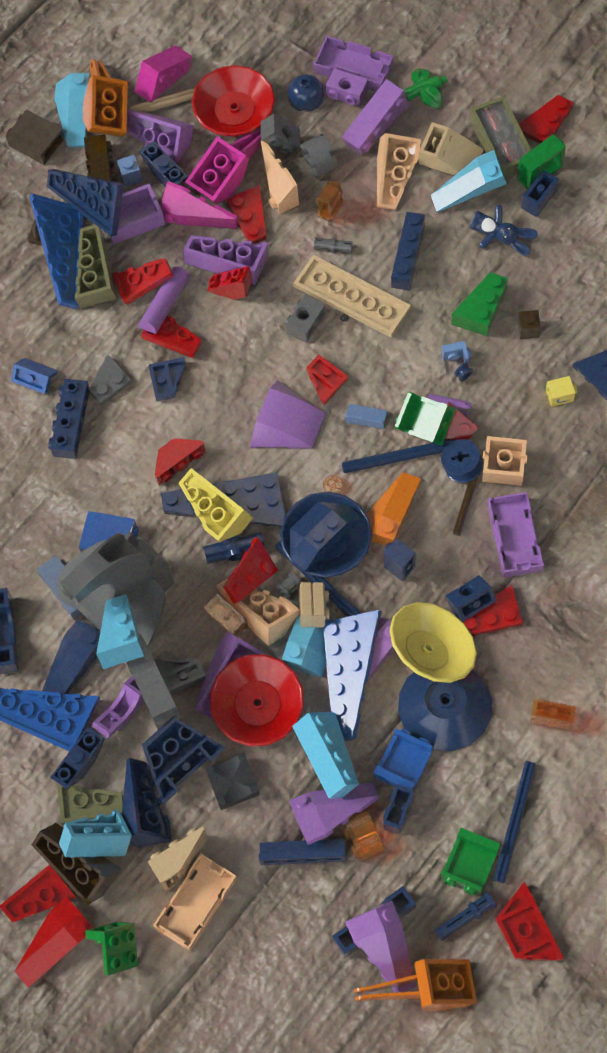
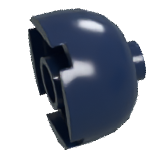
[288,74,324,112]

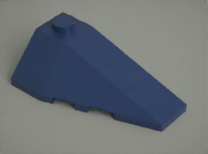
[42,620,100,694]

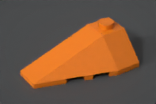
[366,472,421,546]

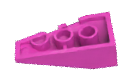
[160,181,238,229]

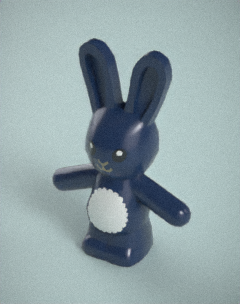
[470,205,538,256]

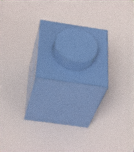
[117,155,142,187]

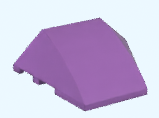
[250,380,326,449]

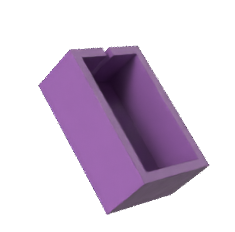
[109,184,165,244]

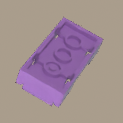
[313,36,394,91]
[487,492,544,578]

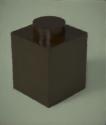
[518,310,541,339]

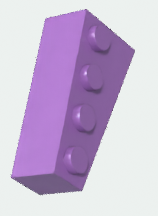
[342,79,409,155]
[184,236,268,285]

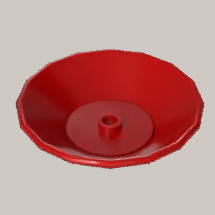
[191,65,275,137]
[210,654,304,747]

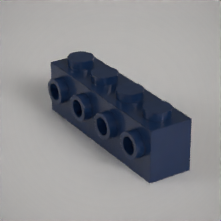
[48,379,90,459]

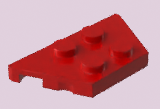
[495,882,564,961]

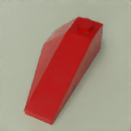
[14,896,93,988]

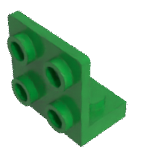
[85,921,138,976]

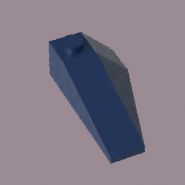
[122,758,172,847]

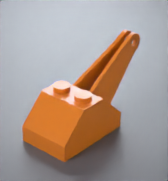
[83,59,128,137]
[354,959,477,1011]

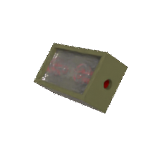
[469,96,531,178]

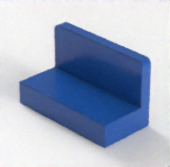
[11,358,58,394]

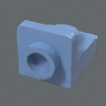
[441,341,472,365]

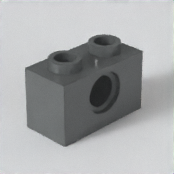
[261,114,300,154]
[285,295,326,343]

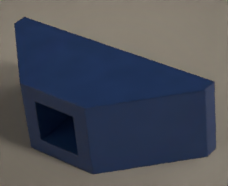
[139,141,188,187]
[50,727,105,790]

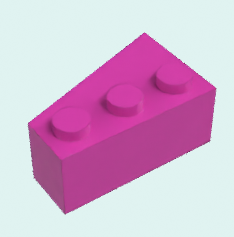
[135,45,192,102]

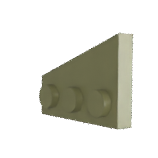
[57,783,123,825]

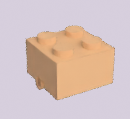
[482,436,527,486]

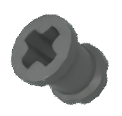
[276,572,301,599]

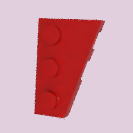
[519,95,574,144]
[226,185,266,244]

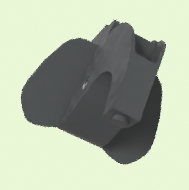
[57,532,175,647]

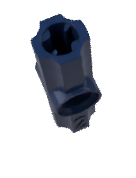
[203,533,265,564]

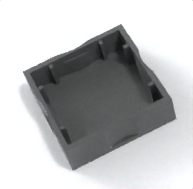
[126,634,181,730]

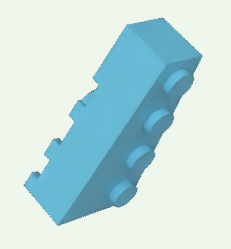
[292,712,359,799]

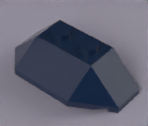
[290,502,362,573]

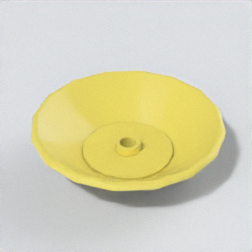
[389,602,477,683]

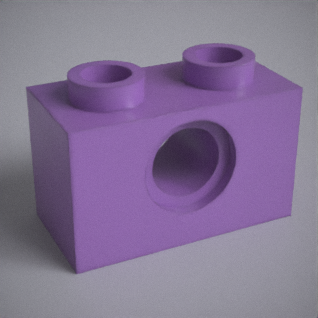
[326,68,368,107]

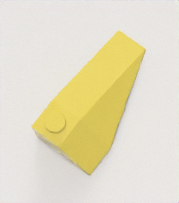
[179,468,253,542]

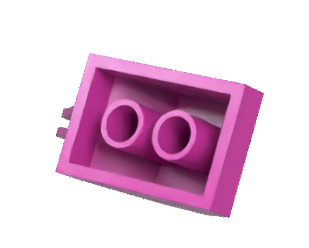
[185,128,262,205]

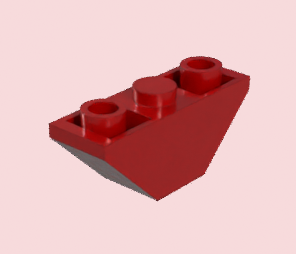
[207,266,252,300]
[155,438,206,485]

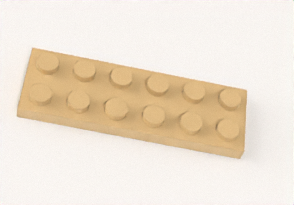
[293,255,411,338]

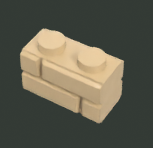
[299,582,329,627]

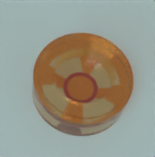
[323,475,343,494]

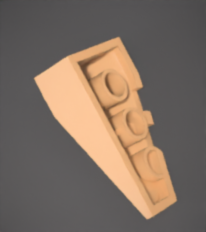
[377,133,421,210]
[261,141,299,214]

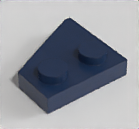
[148,357,186,402]

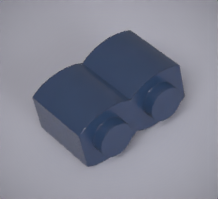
[383,784,413,834]

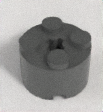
[300,134,339,178]

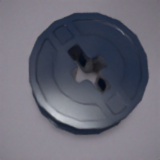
[441,439,483,483]

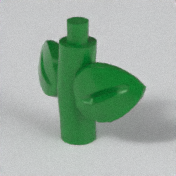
[404,68,448,109]

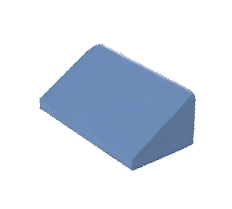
[345,404,388,429]

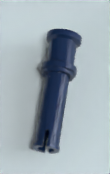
[434,891,497,941]

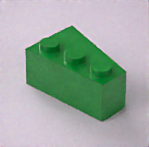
[451,272,508,336]

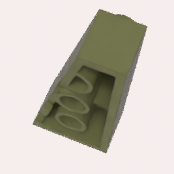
[75,225,117,309]

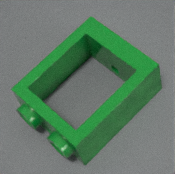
[517,134,566,190]

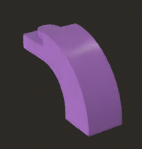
[92,676,145,739]

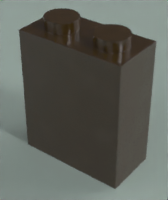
[6,109,65,165]

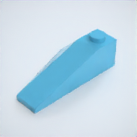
[54,73,90,147]
[431,150,507,213]
[282,603,327,678]

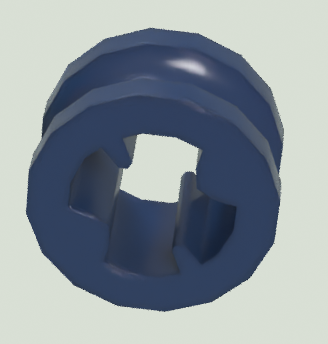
[454,363,473,382]

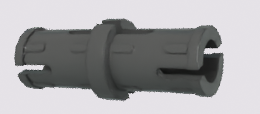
[314,237,353,253]

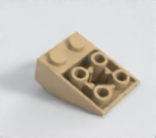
[419,122,484,175]
[148,826,208,891]

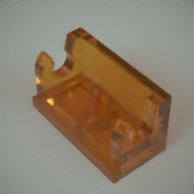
[204,594,248,637]

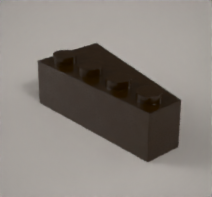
[84,134,116,182]
[31,823,121,905]

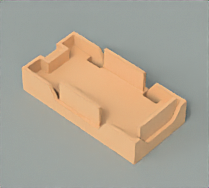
[153,853,237,952]

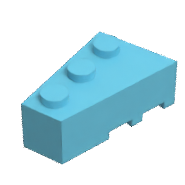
[96,594,144,669]
[59,809,132,858]

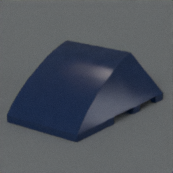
[142,717,226,804]

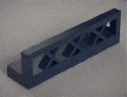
[259,839,346,866]

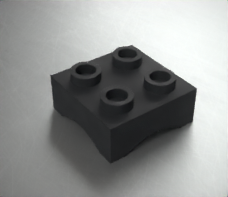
[205,753,260,810]

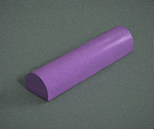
[139,266,189,334]

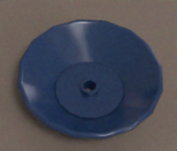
[280,491,372,578]
[398,669,492,751]

